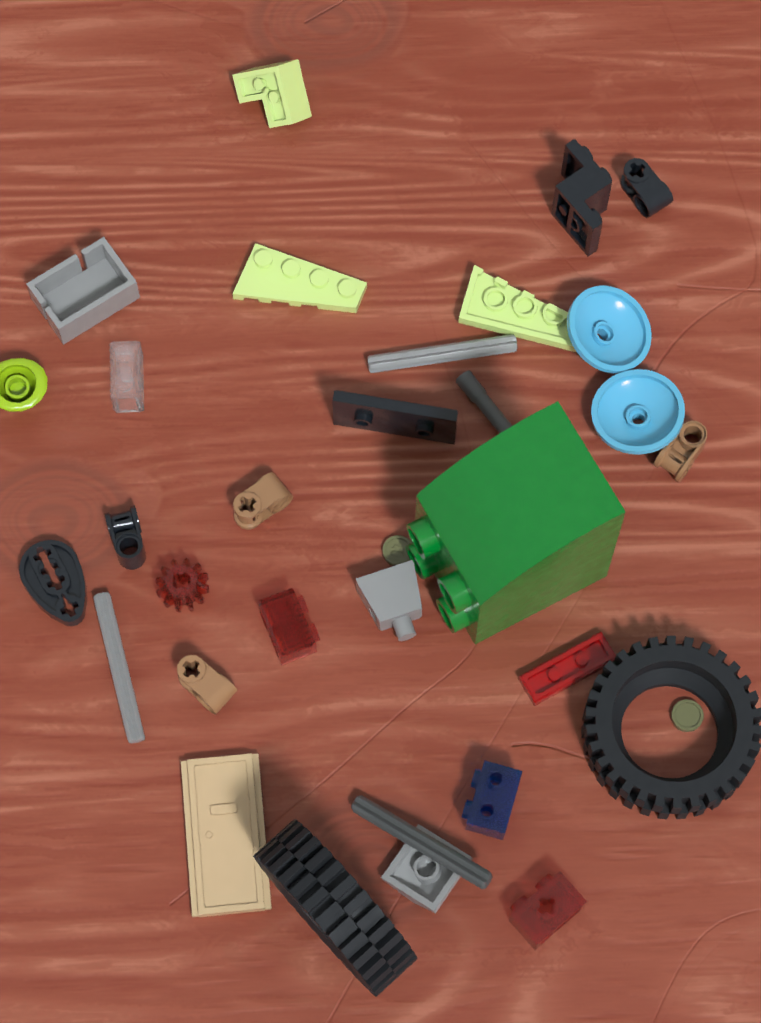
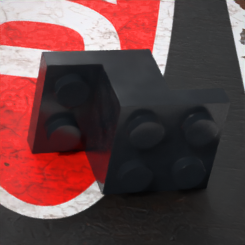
[551,139,612,256]

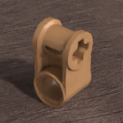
[653,421,707,482]
[233,472,293,530]
[177,655,238,715]

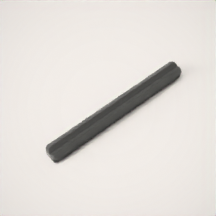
[351,795,493,889]

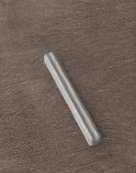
[367,334,517,373]
[93,592,145,744]

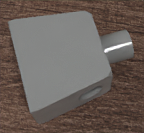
[356,560,422,641]

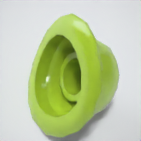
[0,358,48,412]

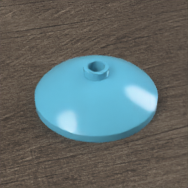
[567,285,652,373]
[591,369,685,455]

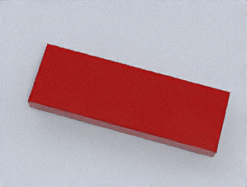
[518,631,616,706]

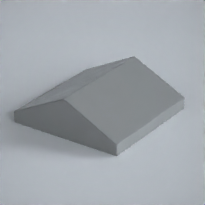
[381,824,473,914]

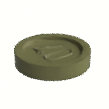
[382,535,412,566]
[671,699,704,732]

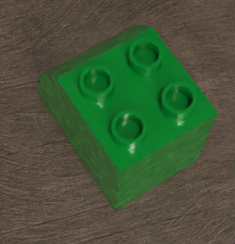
[405,401,626,644]

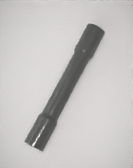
[456,370,513,434]

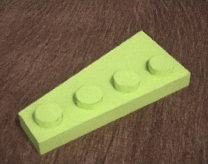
[233,243,367,313]
[458,265,576,352]

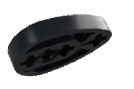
[19,540,87,626]

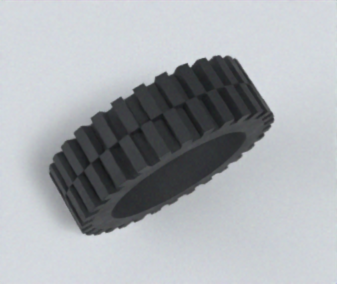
[581,636,761,819]
[253,819,417,997]

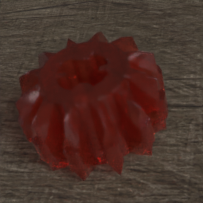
[155,558,210,613]

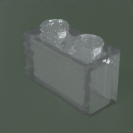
[109,341,144,413]

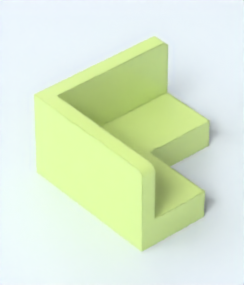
[232,59,312,128]

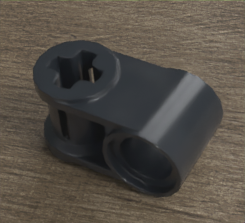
[620,158,673,218]
[104,505,146,570]

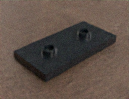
[332,390,458,445]

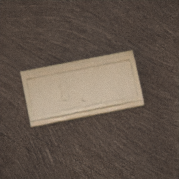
[181,753,272,917]

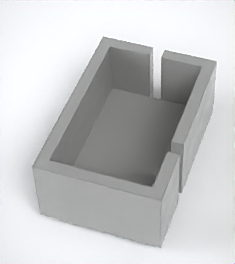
[26,237,140,345]

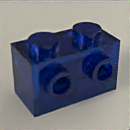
[461,760,522,840]

